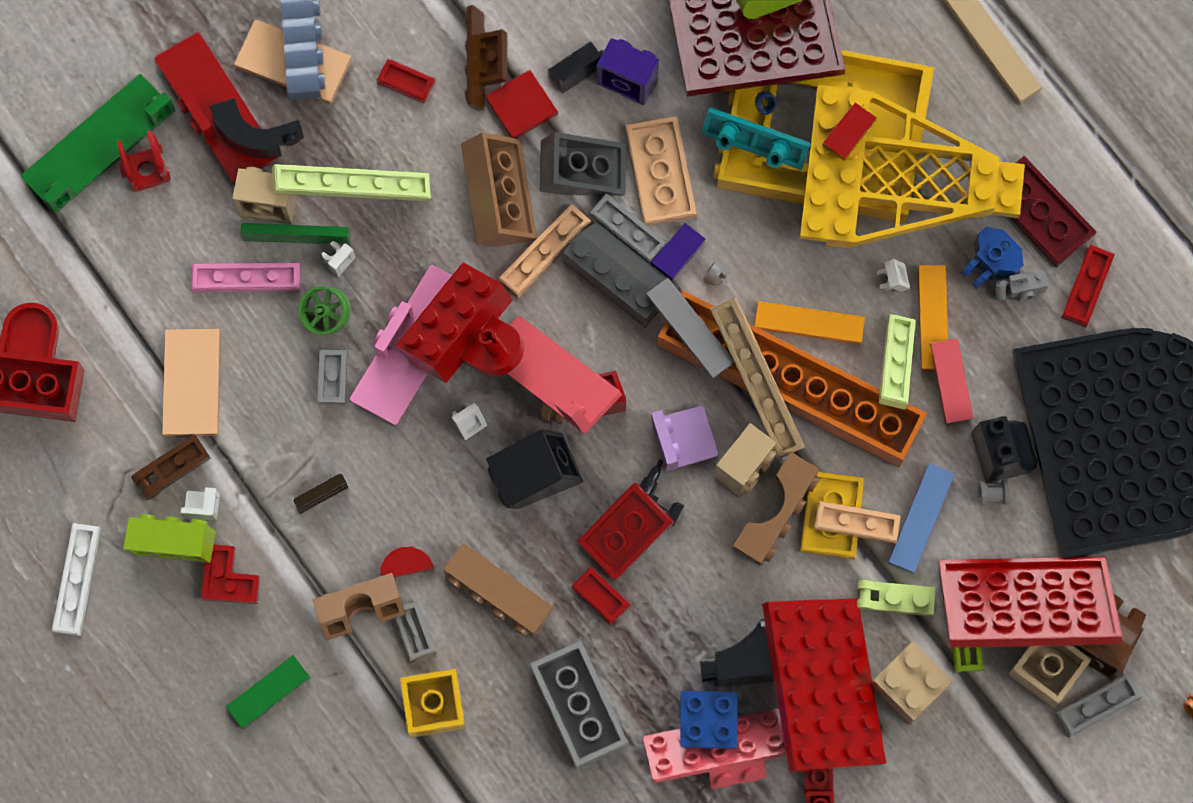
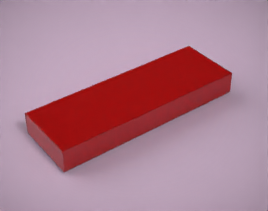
[1061,244,1115,328]

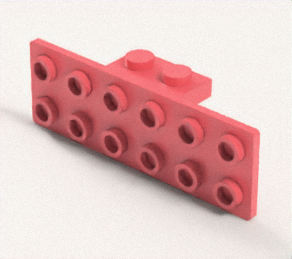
[643,709,786,789]

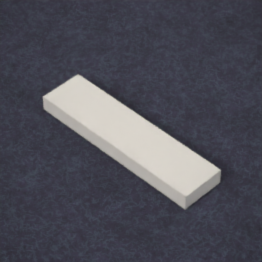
[52,523,101,636]

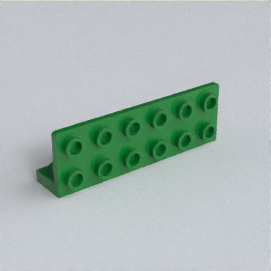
[21,74,176,214]

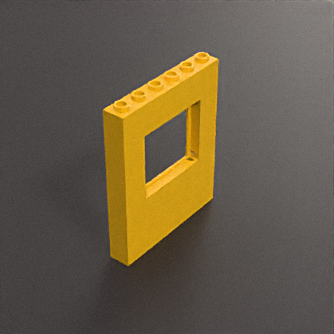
[713,50,934,223]

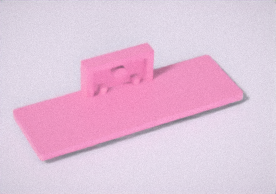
[350,265,452,426]

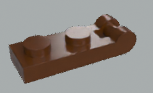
[131,434,211,501]

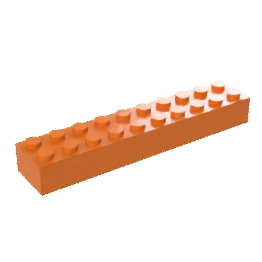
[657,291,927,468]

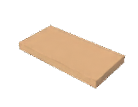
[234,19,352,105]
[625,116,697,226]
[162,329,221,437]

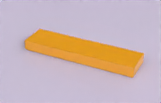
[918,265,948,371]
[755,301,865,345]

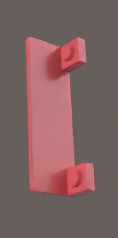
[507,316,622,435]

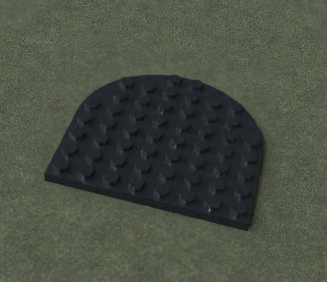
[1012,328,1193,559]

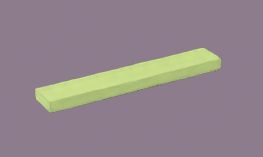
[272,164,431,201]

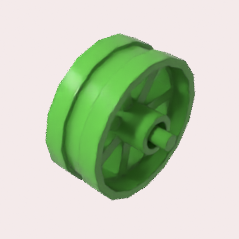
[298,286,351,335]

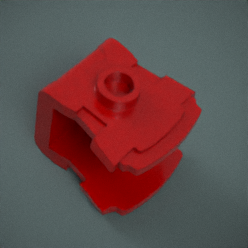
[118,130,171,192]

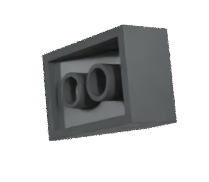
[540,132,626,196]

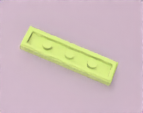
[879,314,916,410]

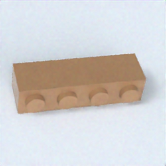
[443,543,554,638]

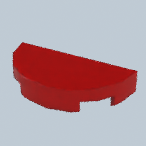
[380,547,435,578]

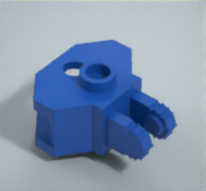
[960,227,1024,289]

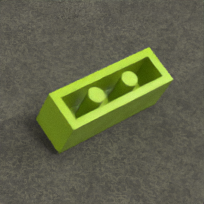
[123,514,216,563]

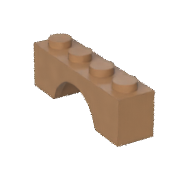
[733,452,821,566]

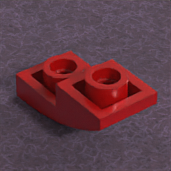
[804,769,834,803]

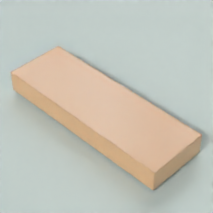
[814,501,901,544]

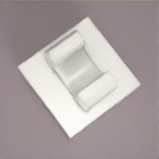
[321,241,355,277]
[877,259,910,292]
[451,403,488,440]

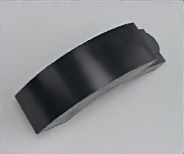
[209,98,304,159]

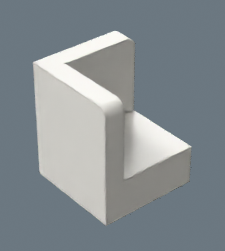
[180,487,220,521]

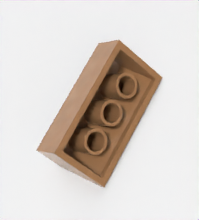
[461,132,537,247]

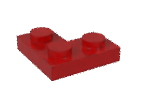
[201,544,260,604]

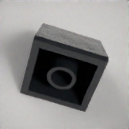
[486,429,584,509]

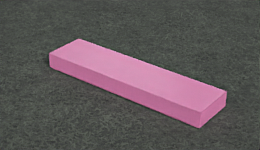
[191,263,301,292]

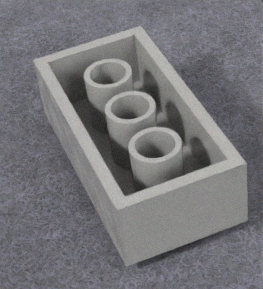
[530,641,628,770]

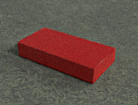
[376,58,436,104]
[822,102,877,161]
[571,566,631,625]

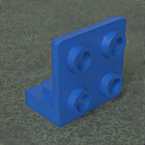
[680,691,738,749]

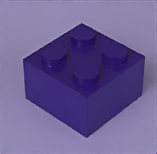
[597,38,659,106]

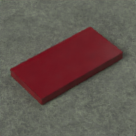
[1009,155,1097,268]

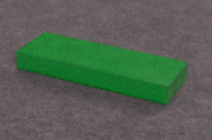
[226,655,311,730]

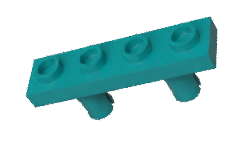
[701,107,811,170]

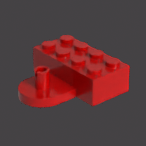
[396,262,525,383]
[0,302,85,422]

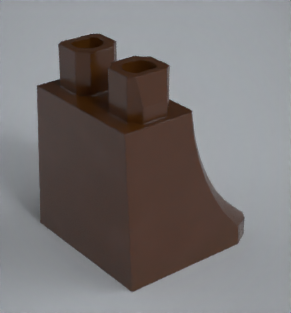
[1073,594,1146,681]

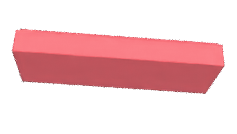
[930,338,973,424]

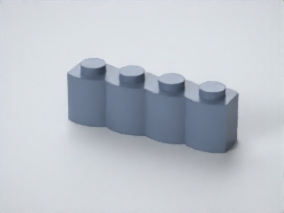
[281,0,326,100]

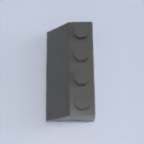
[563,222,680,328]

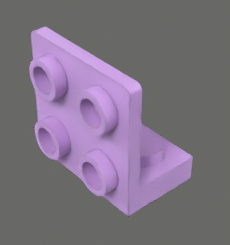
[651,405,718,472]

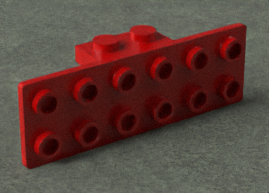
[154,32,279,184]

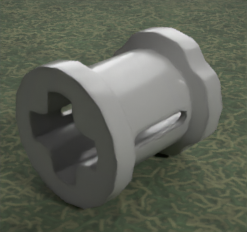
[978,480,1010,505]

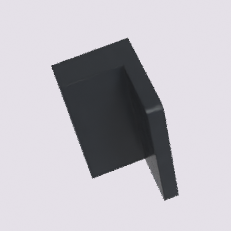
[548,41,604,93]

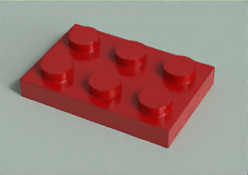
[577,483,674,581]

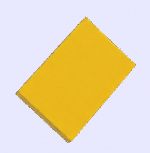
[800,472,864,560]

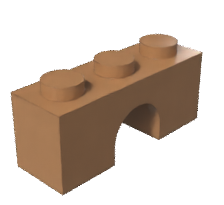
[312,573,406,641]

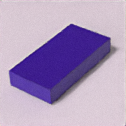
[651,223,706,281]

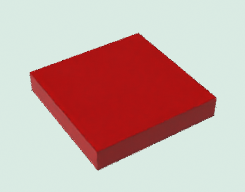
[485,70,558,139]

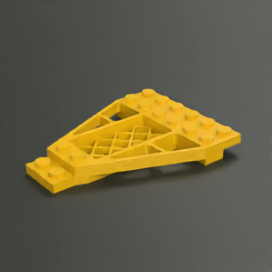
[800,84,1025,249]

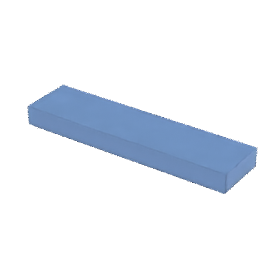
[888,463,955,574]

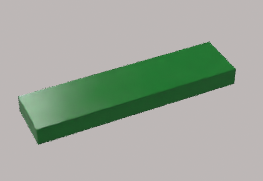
[240,223,351,245]

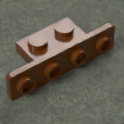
[465,5,507,111]

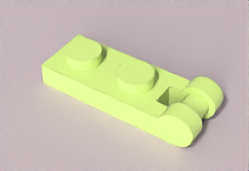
[857,580,935,616]

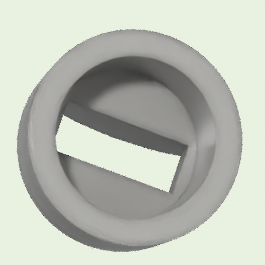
[703,262,726,285]

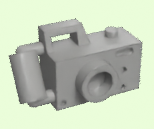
[996,271,1049,301]

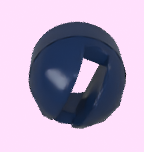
[754,91,777,114]

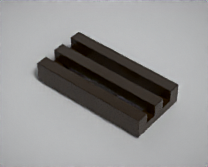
[293,474,349,514]

